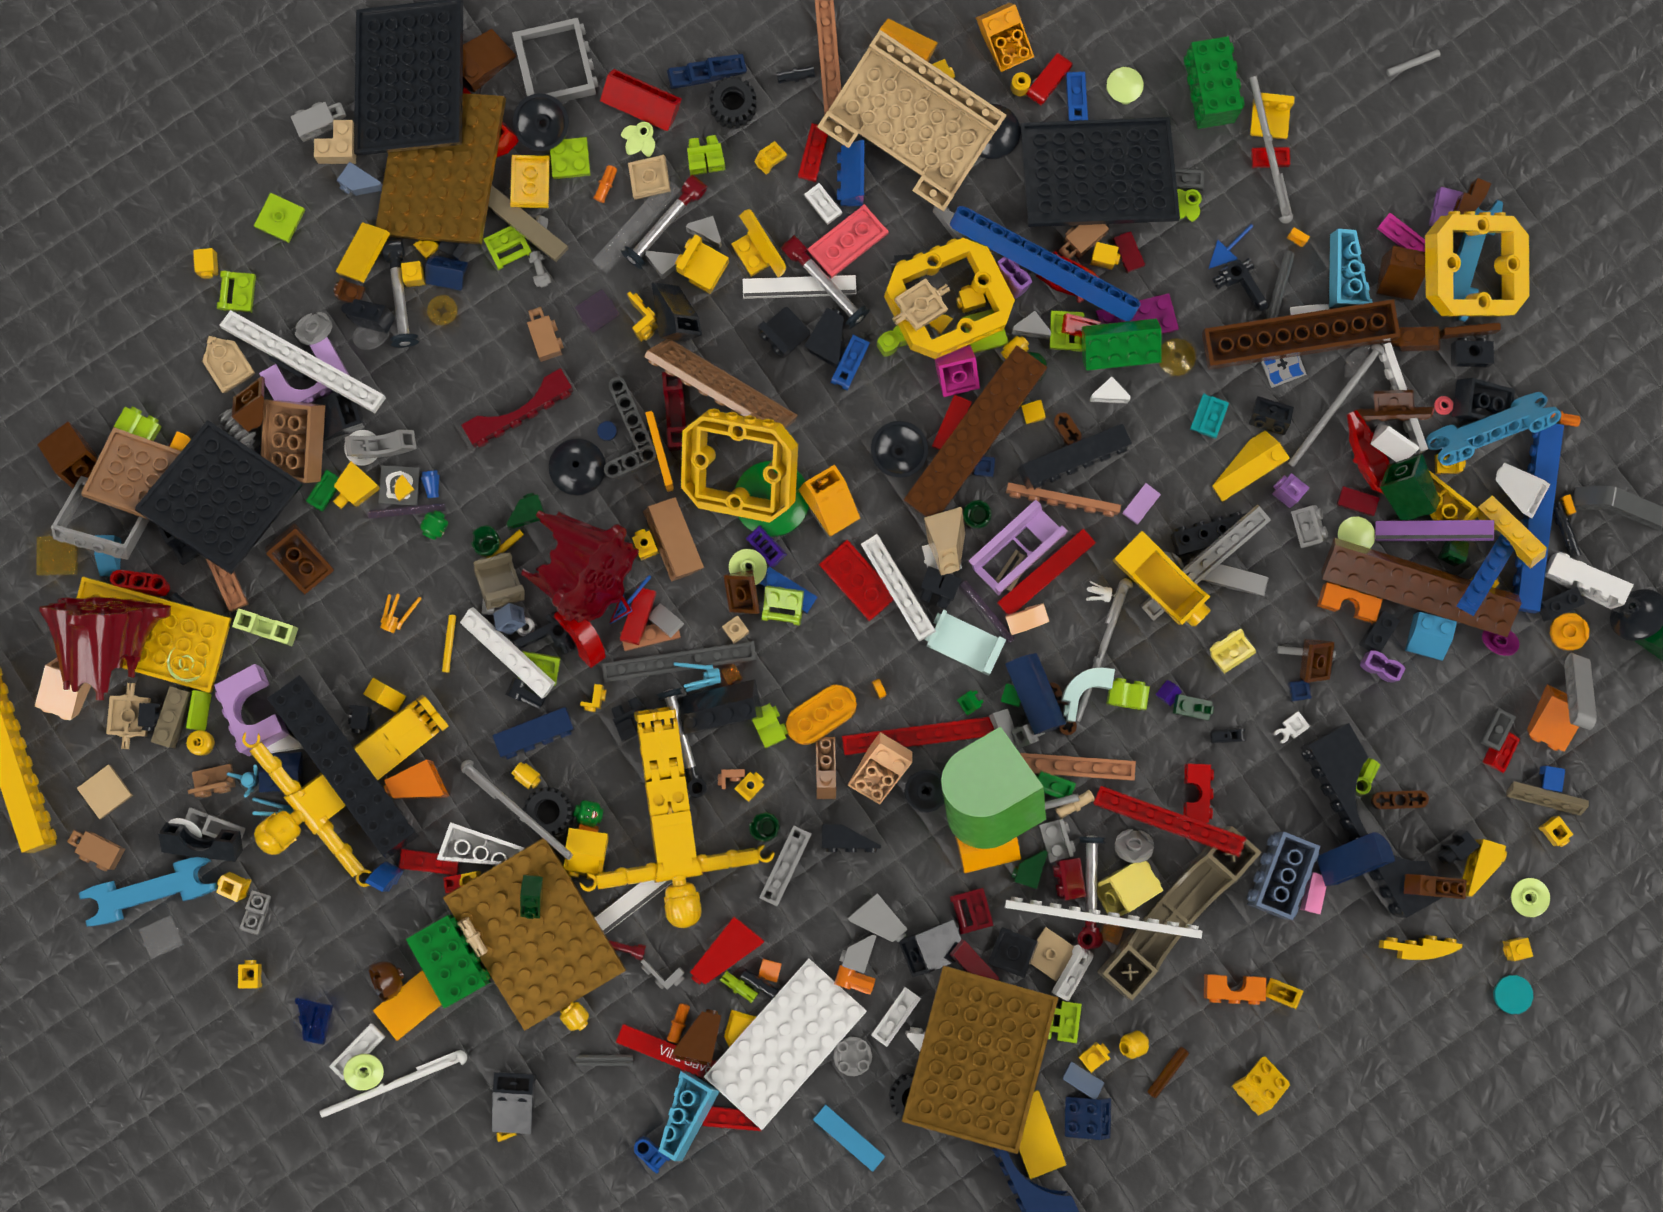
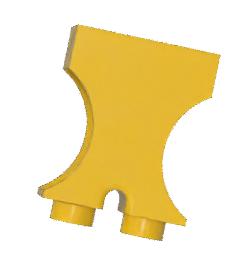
[1112,531,1211,627]

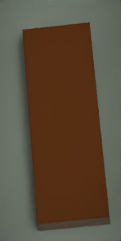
[1440,323,1501,339]

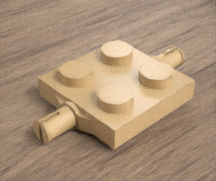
[892,279,950,331]
[106,683,151,749]

